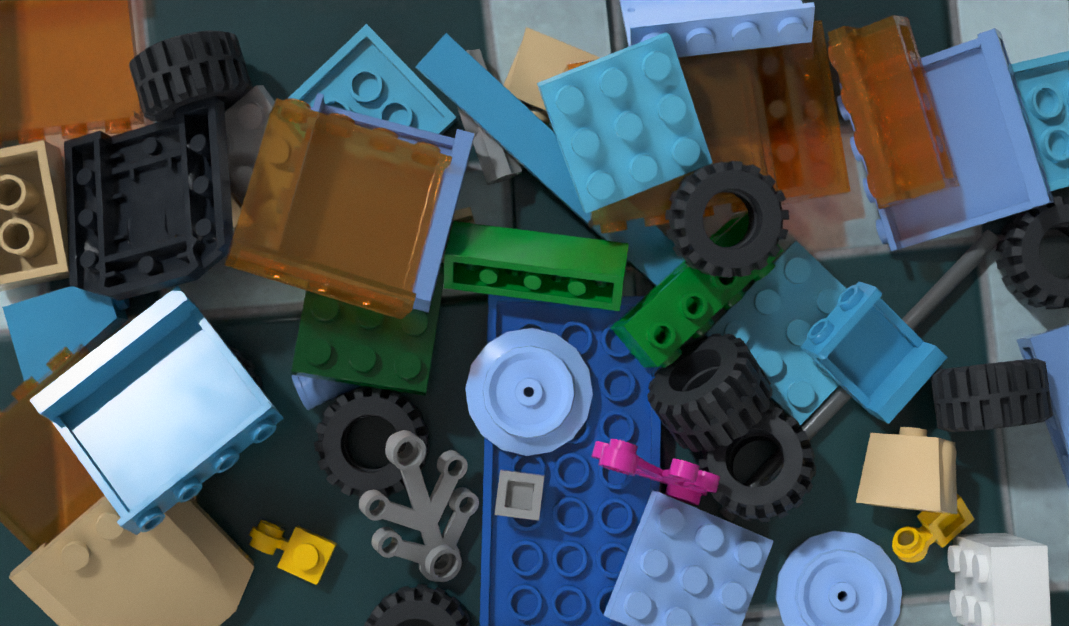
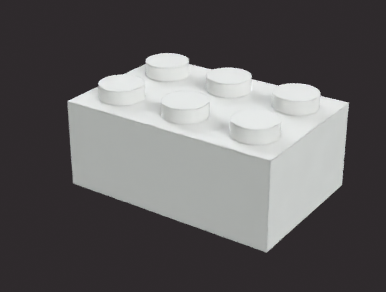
[948,533,1051,626]

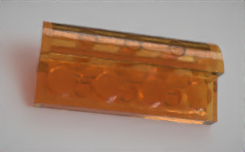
[827,15,960,209]
[740,20,851,205]

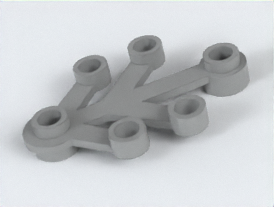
[359,430,479,582]

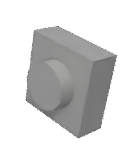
[494,469,545,521]

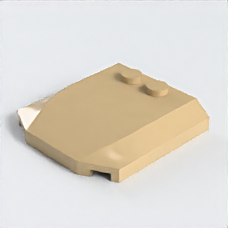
[9,495,254,626]

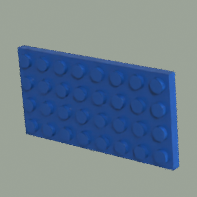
[480,294,661,626]

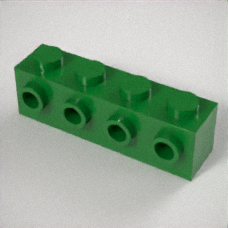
[610,211,784,368]
[444,221,629,311]

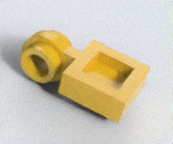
[892,494,975,563]
[249,520,337,585]

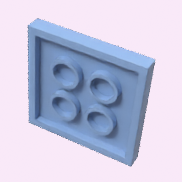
[604,490,774,626]

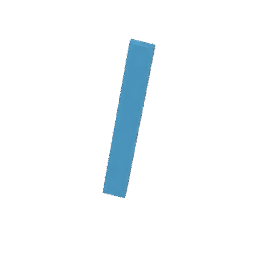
[415,33,685,286]

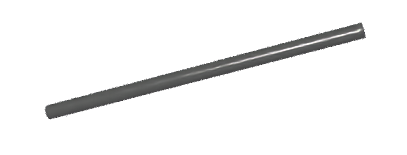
[719,230,1000,523]

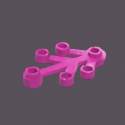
[591,439,720,505]

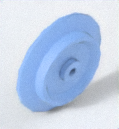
[465,328,593,456]
[776,531,902,626]

